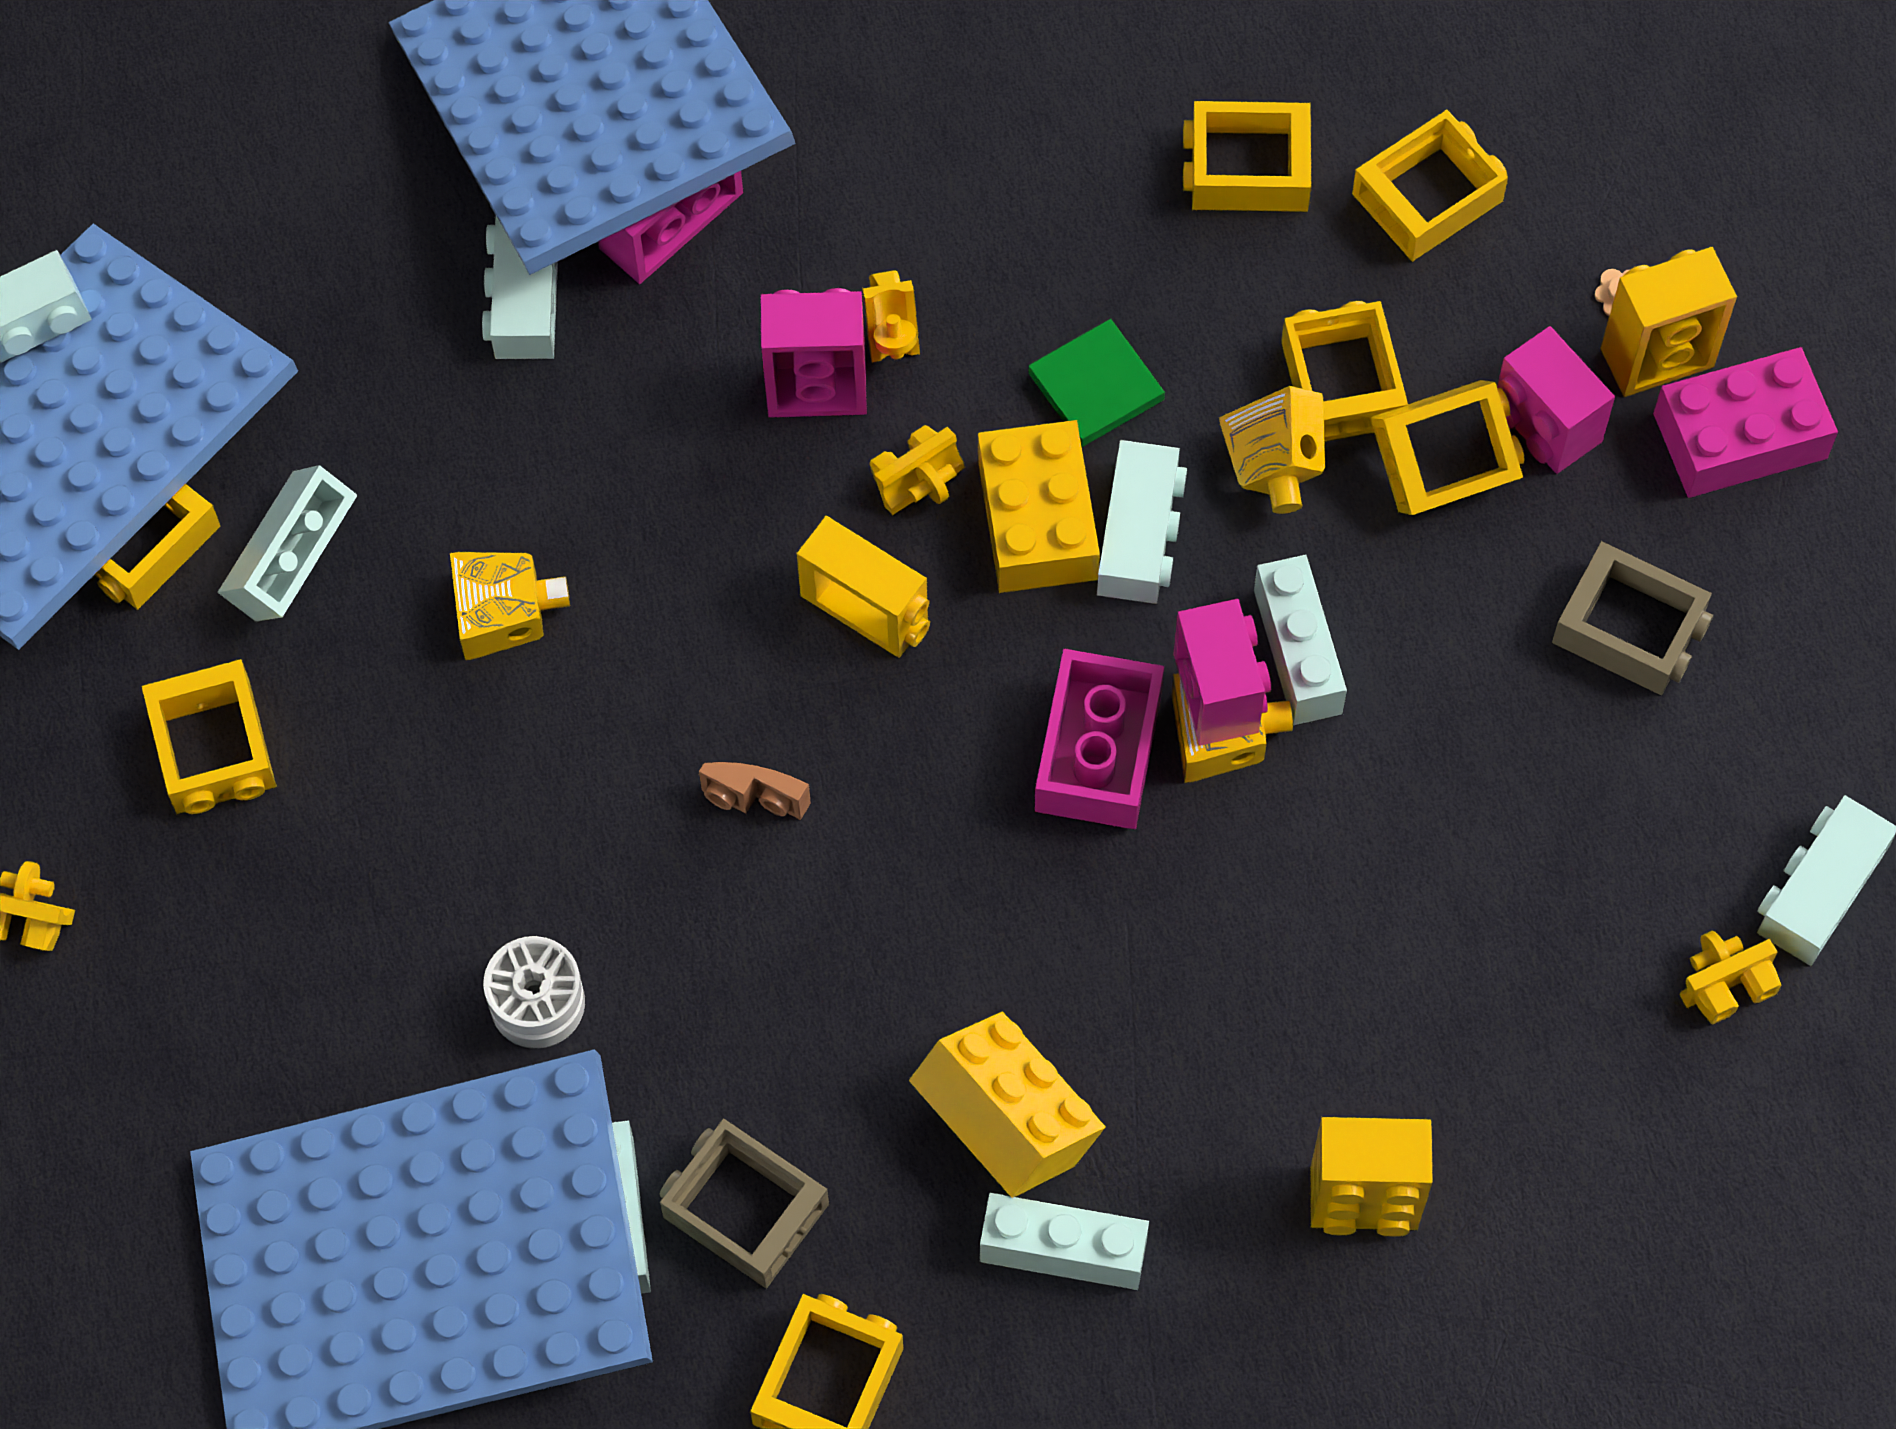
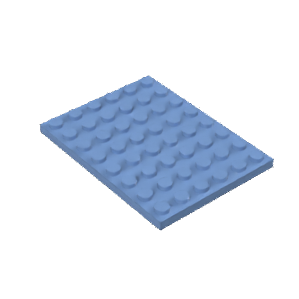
[389,0,796,275]
[0,224,298,650]
[190,1049,653,1429]

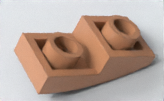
[699,762,811,820]

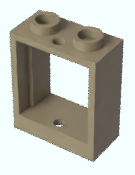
[1552,541,1713,695]
[660,1118,829,1289]

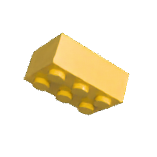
[1601,247,1737,397]
[978,420,1100,593]
[909,1011,1106,1198]
[1311,1117,1432,1237]

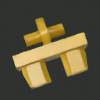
[863,271,920,362]
[870,425,965,515]
[0,861,75,951]
[1680,931,1781,1024]

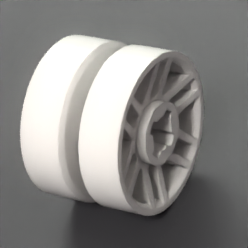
[484,936,585,1048]

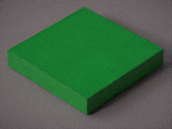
[1028,319,1165,447]

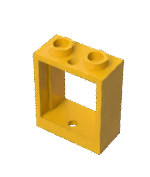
[1183,101,1311,212]
[1352,110,1508,262]
[1281,301,1408,441]
[1370,380,1524,515]
[94,484,220,610]
[797,516,930,658]
[142,659,276,814]
[750,1294,903,1429]

